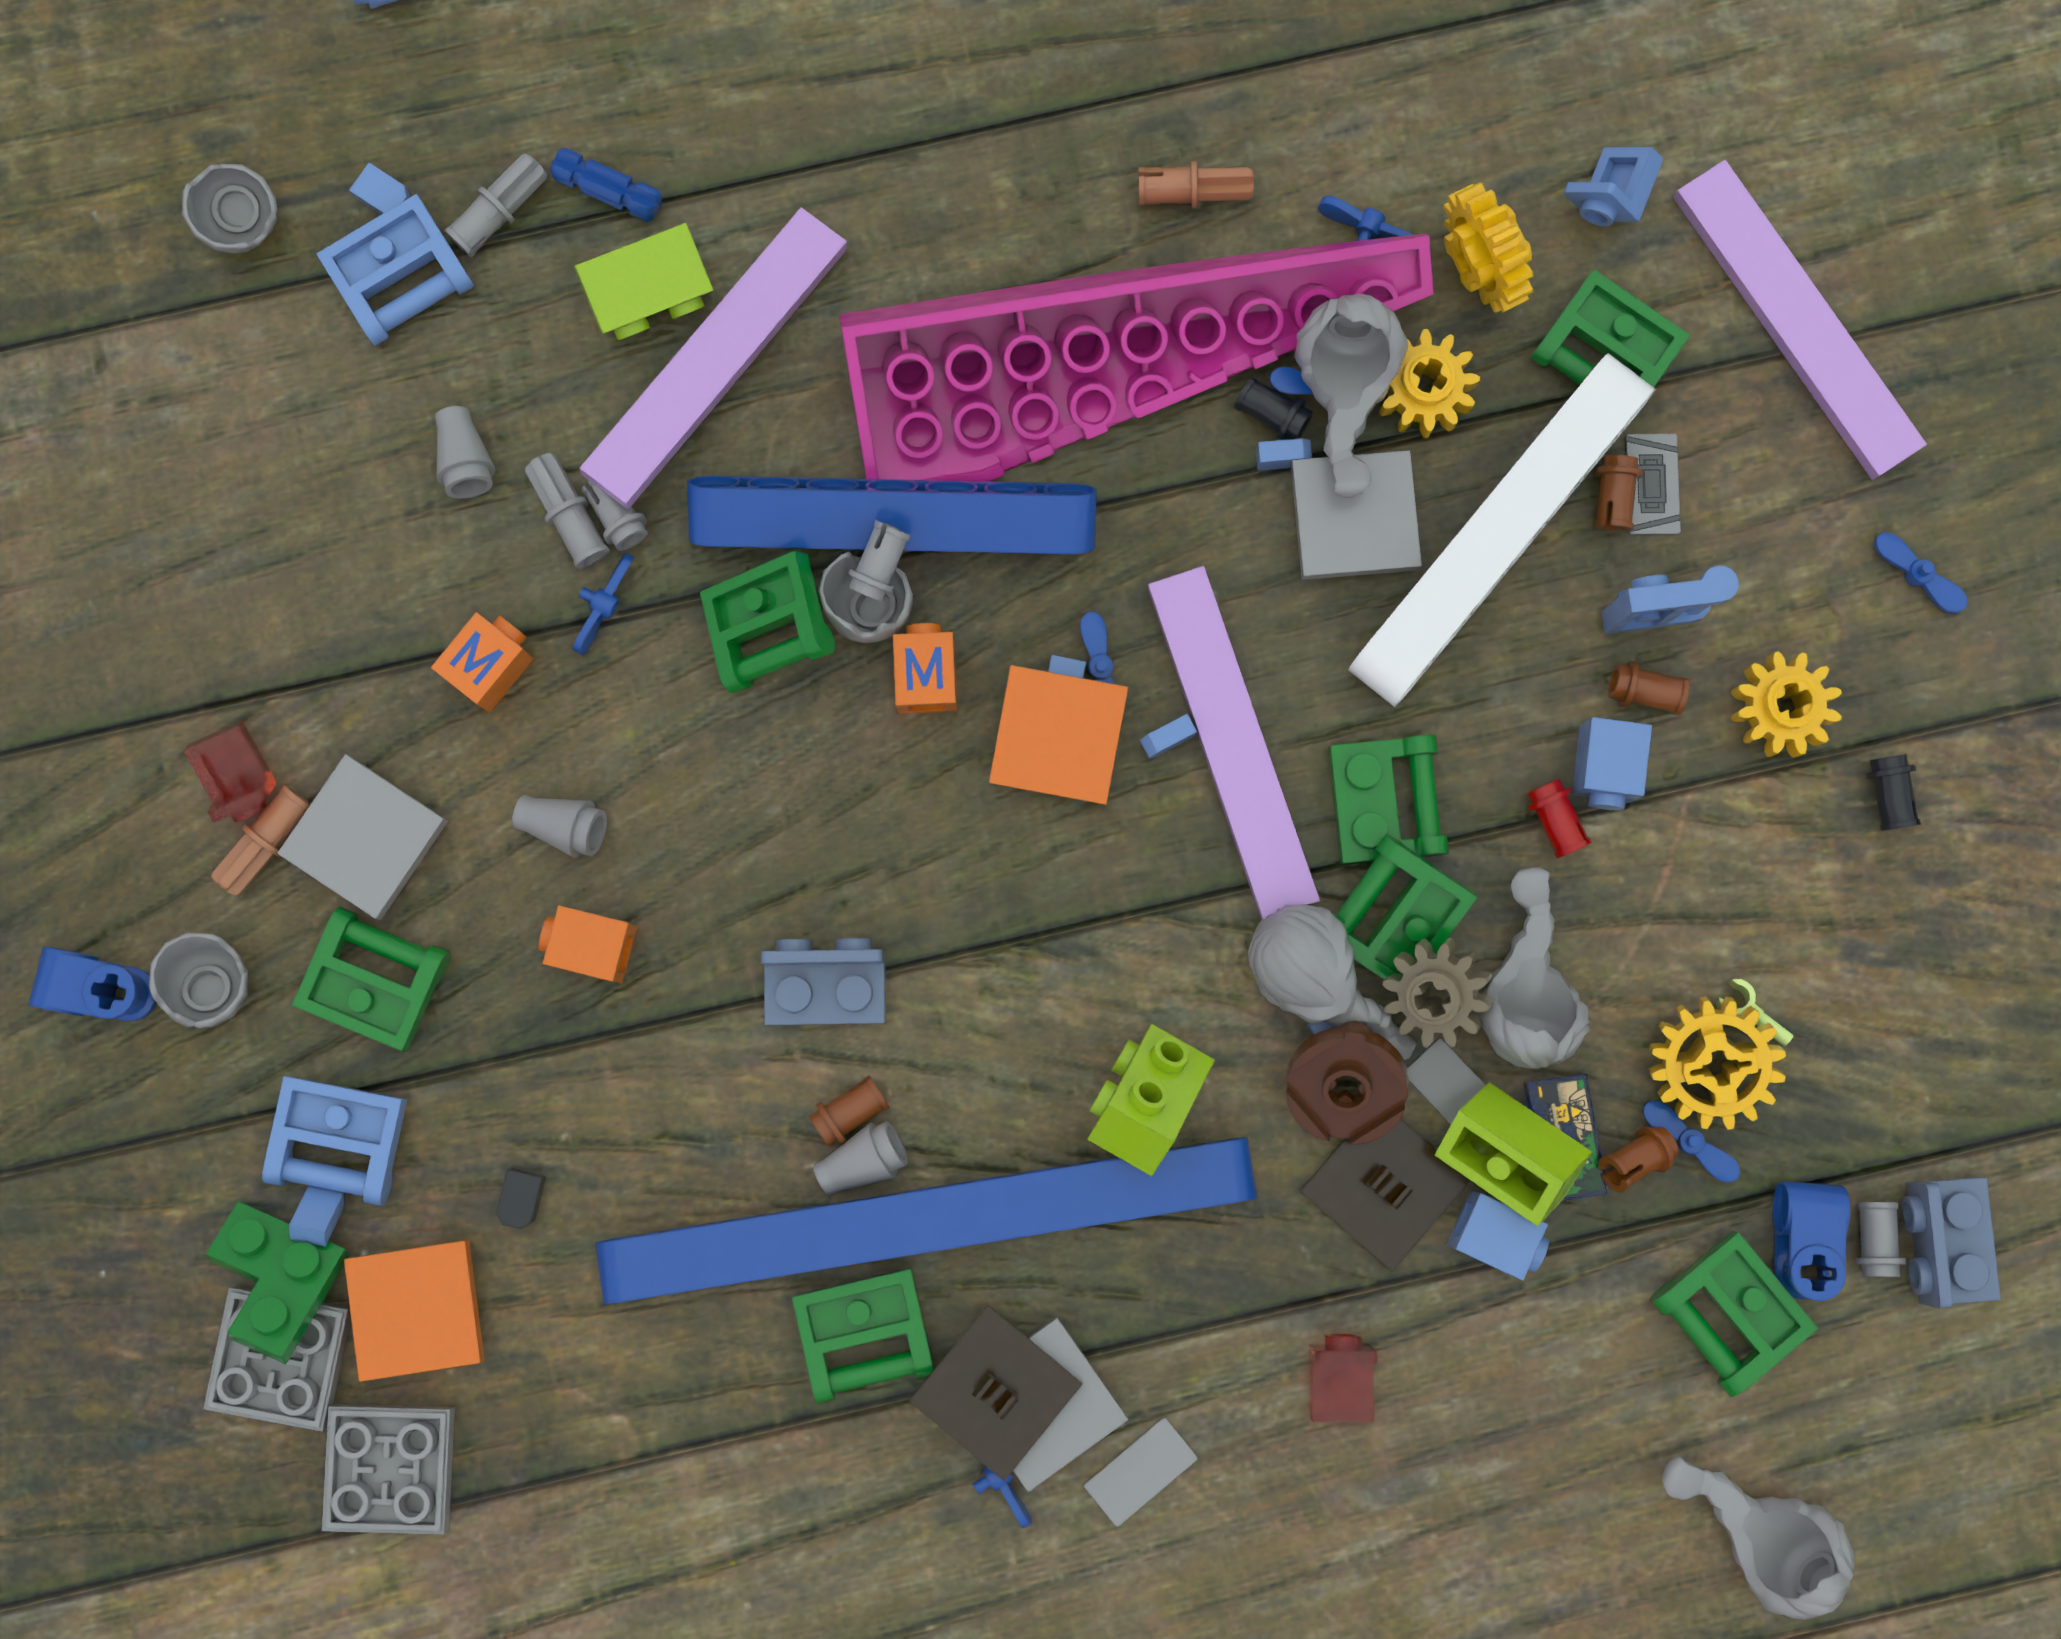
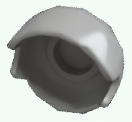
[182,164,278,254]
[818,552,914,643]
[149,932,248,1029]

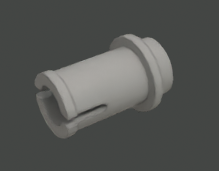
[581,481,648,551]
[848,520,911,601]
[1855,1202,1906,1277]

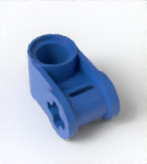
[28,946,157,1021]
[1772,1181,1850,1301]

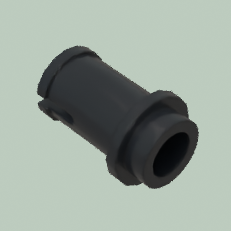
[1234,376,1313,440]
[1866,754,1921,831]

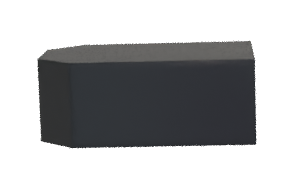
[496,1168,546,1229]

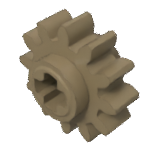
[1382,938,1494,1048]

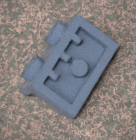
[761,938,886,1026]
[1901,1177,2001,1308]

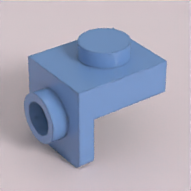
[1564,147,1663,226]

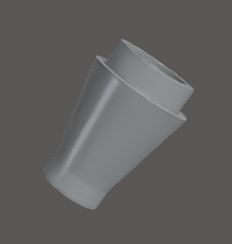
[435,406,496,498]
[512,795,607,858]
[814,1121,908,1196]

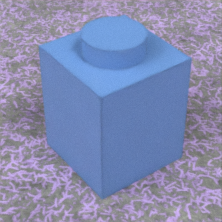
[1571,717,1652,810]
[1446,1190,1549,1281]

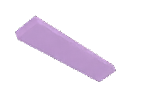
[1673,159,1927,481]
[579,207,847,510]
[1147,566,1320,921]

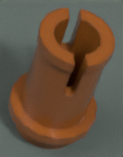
[1594,455,1643,531]
[1608,661,1690,715]
[809,1075,890,1147]
[1598,1126,1678,1192]

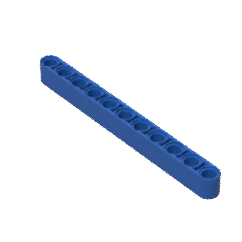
[595,1137,1258,1304]

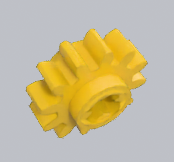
[1379,329,1480,438]
[1730,651,1842,758]

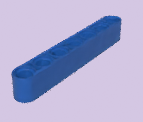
[687,476,1097,554]

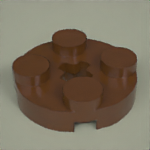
[1287,1021,1409,1145]

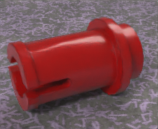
[1527,778,1592,858]

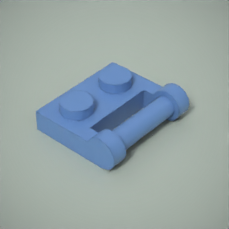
[316,194,475,346]
[1601,565,1739,634]
[262,1076,408,1206]

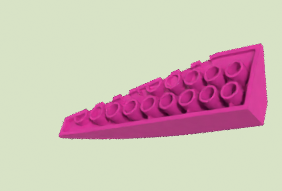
[839,234,1434,481]

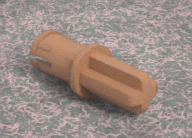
[1139,161,1254,209]
[211,785,311,896]

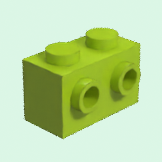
[574,223,714,340]
[1087,1024,1215,1176]
[1435,1082,1592,1227]

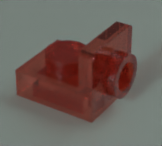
[1309,1334,1377,1422]

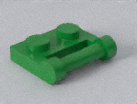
[1530,269,1690,387]
[700,551,835,694]
[1328,735,1449,865]
[1335,833,1478,980]
[292,907,451,1052]
[1650,1231,1819,1397]
[792,1267,935,1404]

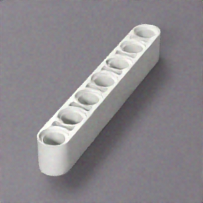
[1348,353,1656,707]

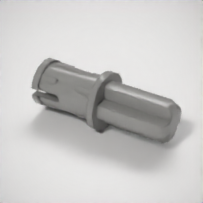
[444,154,547,258]
[525,453,610,569]

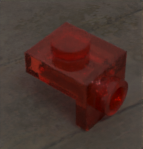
[184,720,277,822]

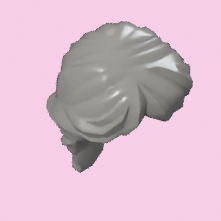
[1294,294,1408,498]
[1478,866,1591,1069]
[1248,904,1416,1060]
[1662,1455,1855,1620]

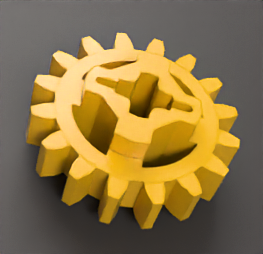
[1443,182,1533,313]
[1649,996,1786,1130]

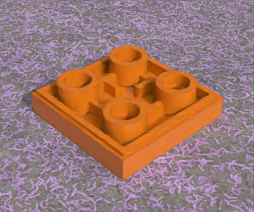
[989,665,1128,805]
[344,1239,485,1382]

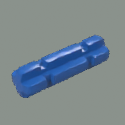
[550,148,662,222]

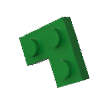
[206,1201,349,1365]

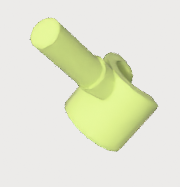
[1716,979,1793,1046]

